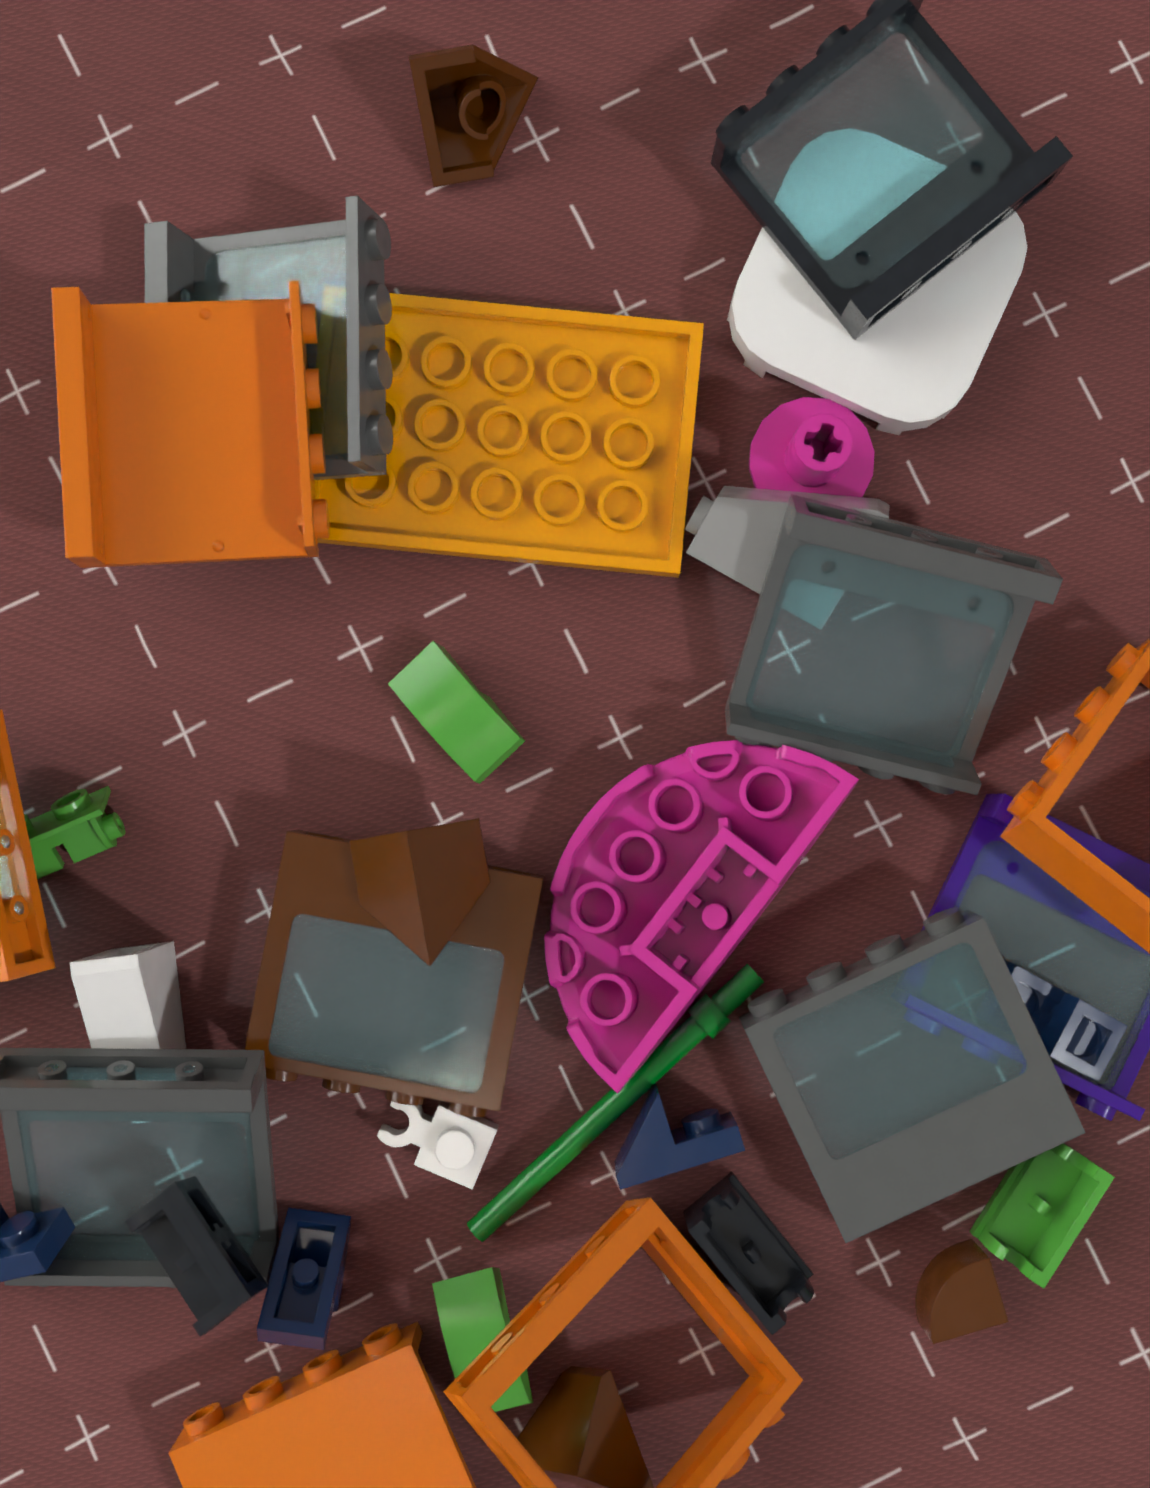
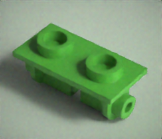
[24,786,126,879]

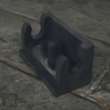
[683,1172,814,1335]
[125,1176,268,1337]

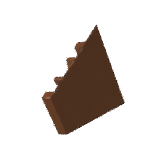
[408,44,539,187]
[349,818,491,966]
[517,1366,654,1488]

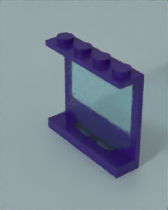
[890,793,1150,1121]

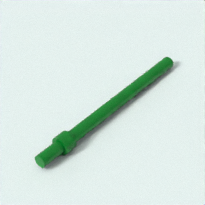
[467,964,765,1242]

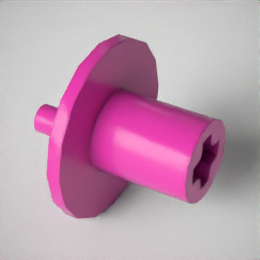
[749,397,875,497]

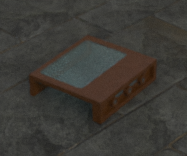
[244,830,544,1117]

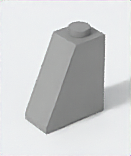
[685,486,890,628]

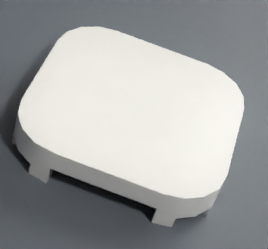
[727,130,1028,435]

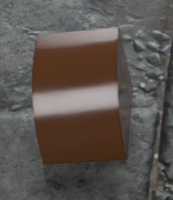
[915,1239,1009,1344]

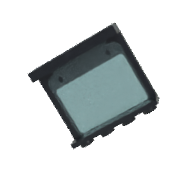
[711,0,1073,340]

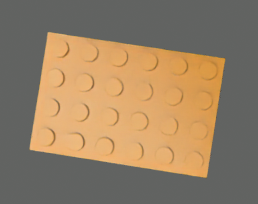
[311,287,704,578]

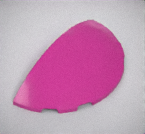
[544,740,859,1094]

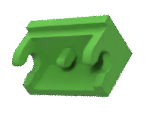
[969,1143,1115,1289]

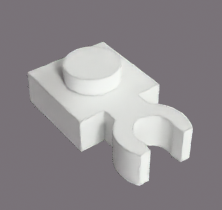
[377,1101,499,1190]

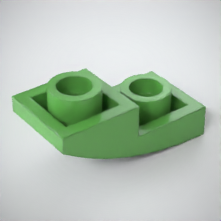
[388,641,525,784]
[432,1267,533,1412]

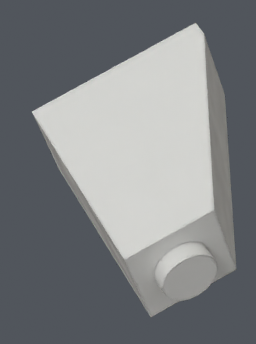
[70,941,186,1049]

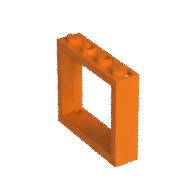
[1000,638,1150,954]
[443,1197,803,1488]

